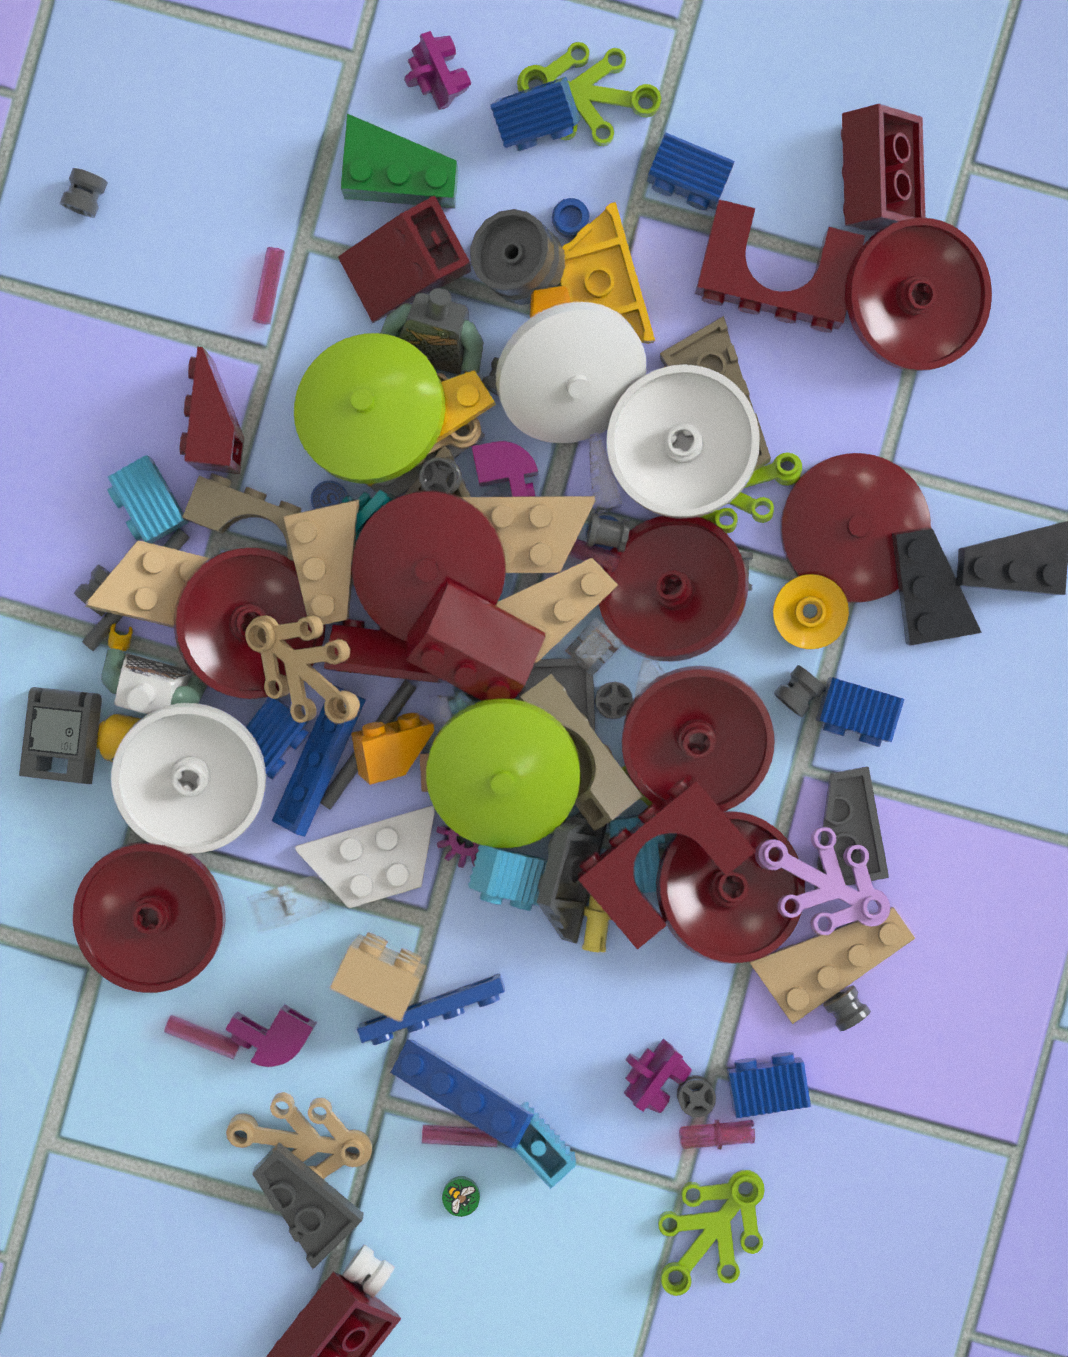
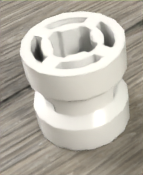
[342,1244,395,1298]

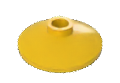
[773,574,849,649]

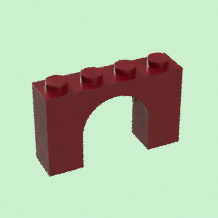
[695,199,865,333]
[577,777,756,950]

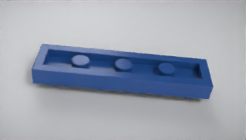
[272,684,366,837]
[357,973,505,1045]
[390,1039,534,1149]

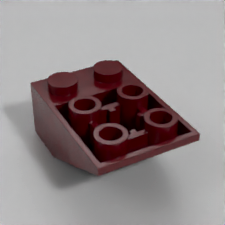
[338,195,472,323]
[180,347,244,474]

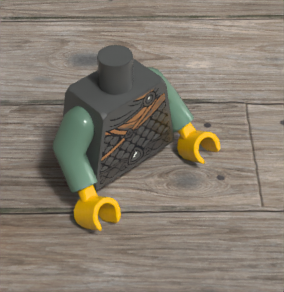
[380,288,484,375]

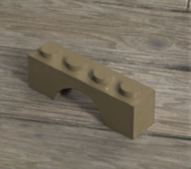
[182,473,302,561]
[516,674,642,831]

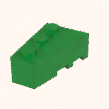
[341,113,458,208]

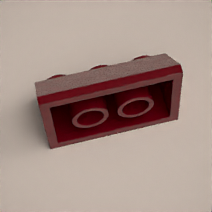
[841,103,926,230]
[406,580,546,701]
[324,619,442,684]
[266,1271,401,1357]

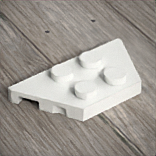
[295,805,436,908]

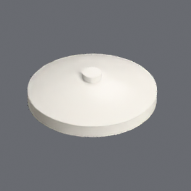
[496,302,646,443]
[606,365,760,518]
[111,703,266,854]

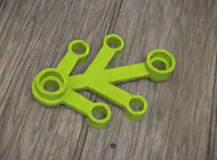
[517,42,661,146]
[699,452,802,533]
[658,1170,765,1296]

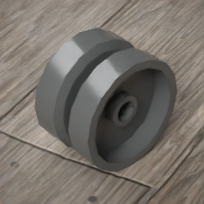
[470,209,565,305]

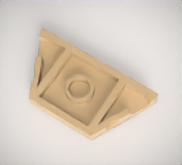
[461,496,595,573]
[85,540,210,628]

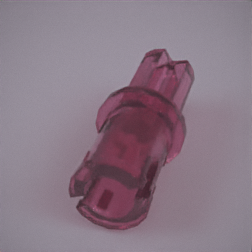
[679,1119,755,1150]

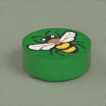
[442,1176,480,1217]

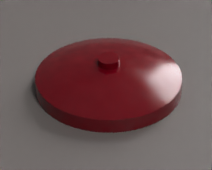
[846,218,992,371]
[780,453,931,603]
[352,491,506,641]
[599,516,748,662]
[174,548,326,699]
[621,666,775,812]
[656,811,805,964]
[73,841,226,993]

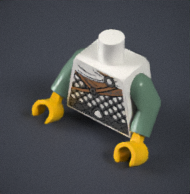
[101,623,207,714]

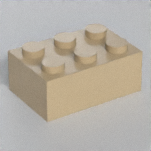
[329,932,426,1022]

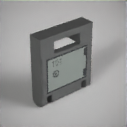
[19,687,102,784]

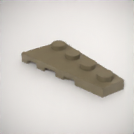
[660,316,771,471]

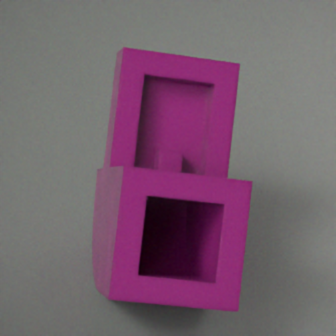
[472,441,538,497]
[225,1004,317,1067]

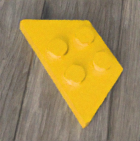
[560,202,655,344]

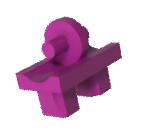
[404,31,471,110]
[624,1039,692,1113]

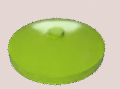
[294,333,445,484]
[426,699,580,848]

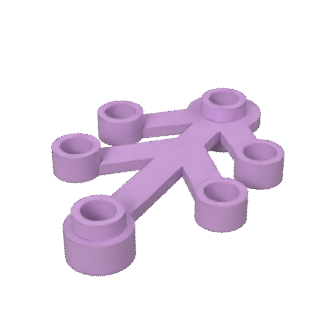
[755,827,890,935]

